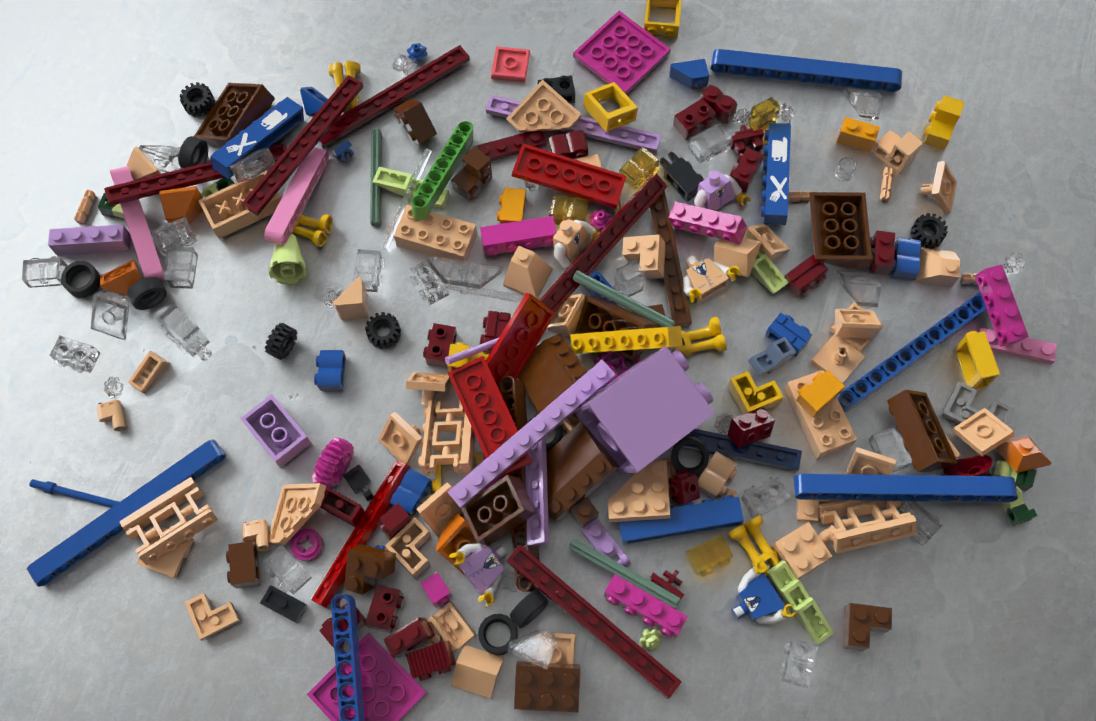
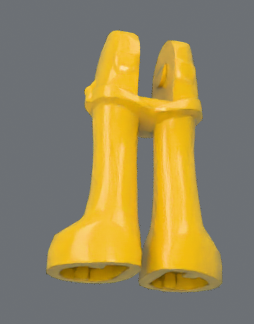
[328,61,361,111]
[292,214,333,247]
[673,316,727,356]
[728,515,780,578]

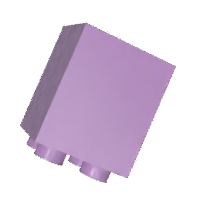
[574,346,715,475]

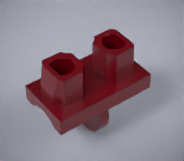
[729,125,764,155]
[650,570,685,599]

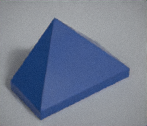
[300,87,328,115]

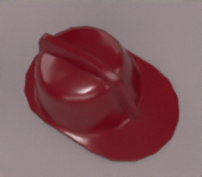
[943,455,993,476]

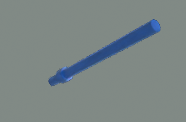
[29,479,119,508]

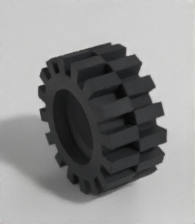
[179,82,215,117]
[910,213,948,249]
[365,312,401,349]
[265,323,298,360]

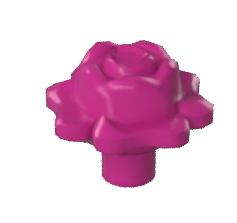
[589,209,611,230]

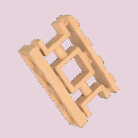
[418,400,476,476]
[119,477,218,565]
[819,500,917,553]

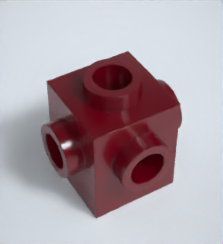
[668,471,700,504]

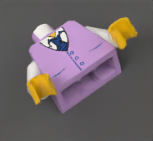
[694,171,751,211]
[449,543,507,607]

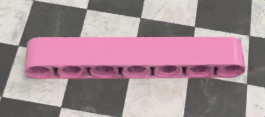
[264,147,329,246]
[110,166,165,281]

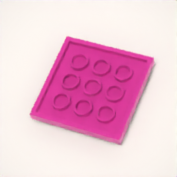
[573,11,671,95]
[307,632,427,721]

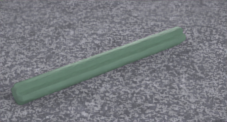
[370,129,382,226]
[573,271,675,327]
[569,539,680,609]

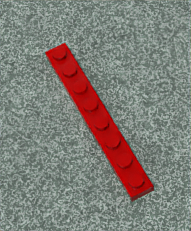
[311,461,411,608]

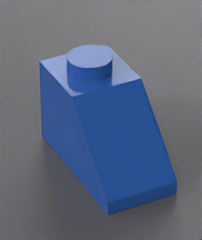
[669,59,709,89]

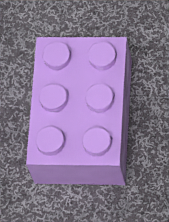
[240,394,312,468]

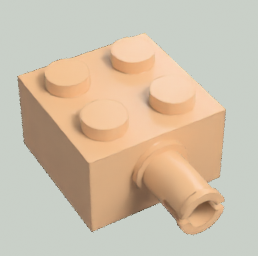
[771,522,836,580]

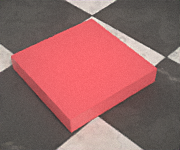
[491,46,530,82]

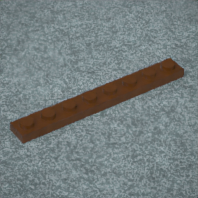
[649,190,692,326]

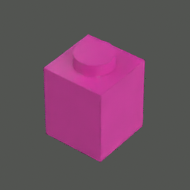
[420,572,452,607]

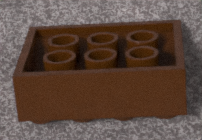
[193,83,275,149]
[809,192,872,269]
[518,333,595,414]
[546,421,620,521]

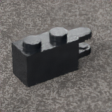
[659,152,704,203]

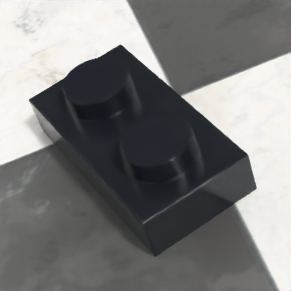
[260,585,307,623]

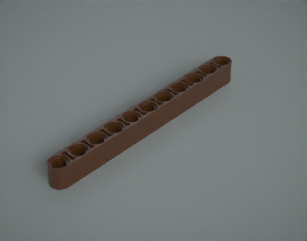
[499,376,540,592]

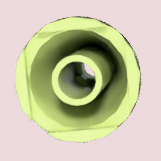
[269,233,307,285]

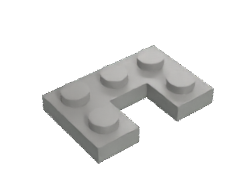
[942,381,1014,425]

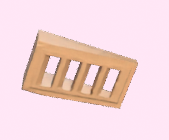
[128,351,169,393]

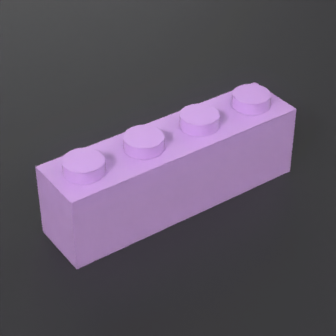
[48,224,131,255]

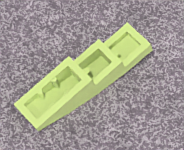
[372,167,450,209]
[744,236,789,294]
[767,560,834,645]

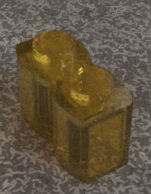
[748,97,780,131]
[619,147,659,189]
[549,195,588,225]
[685,534,733,577]

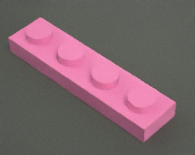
[977,327,1057,364]

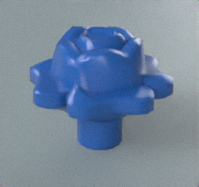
[407,43,428,62]

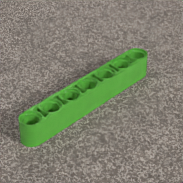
[411,121,473,220]

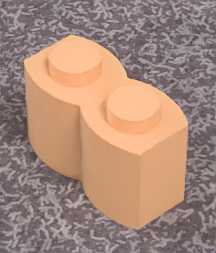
[698,451,738,500]

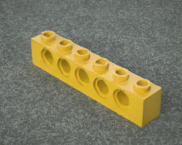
[570,326,682,353]

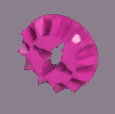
[290,529,323,561]

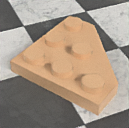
[506,80,582,132]
[608,461,671,522]
[268,483,326,545]

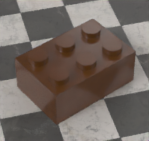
[462,475,537,545]
[514,661,580,712]

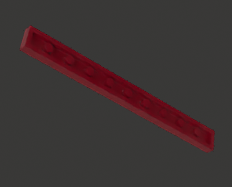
[319,45,470,148]
[241,75,364,216]
[104,143,287,206]
[539,173,668,313]
[506,545,682,699]

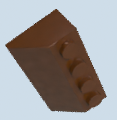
[575,296,658,361]
[887,389,958,473]

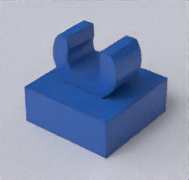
[331,140,354,162]

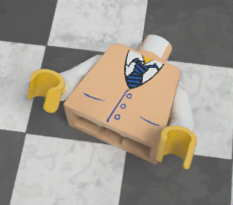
[553,219,599,269]
[683,256,741,303]

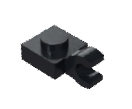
[343,464,374,501]

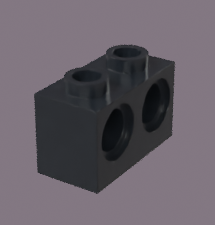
[537,75,575,104]

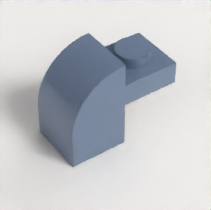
[748,337,796,376]

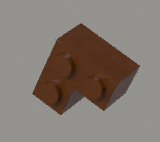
[393,99,437,144]
[451,147,492,201]
[344,544,396,595]
[843,603,892,651]

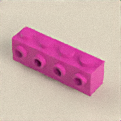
[668,202,748,244]
[480,216,556,256]
[975,264,1029,347]
[604,574,688,638]

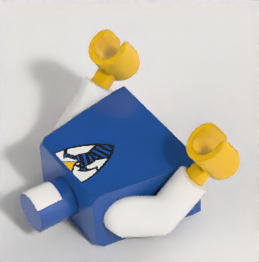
[731,559,798,625]

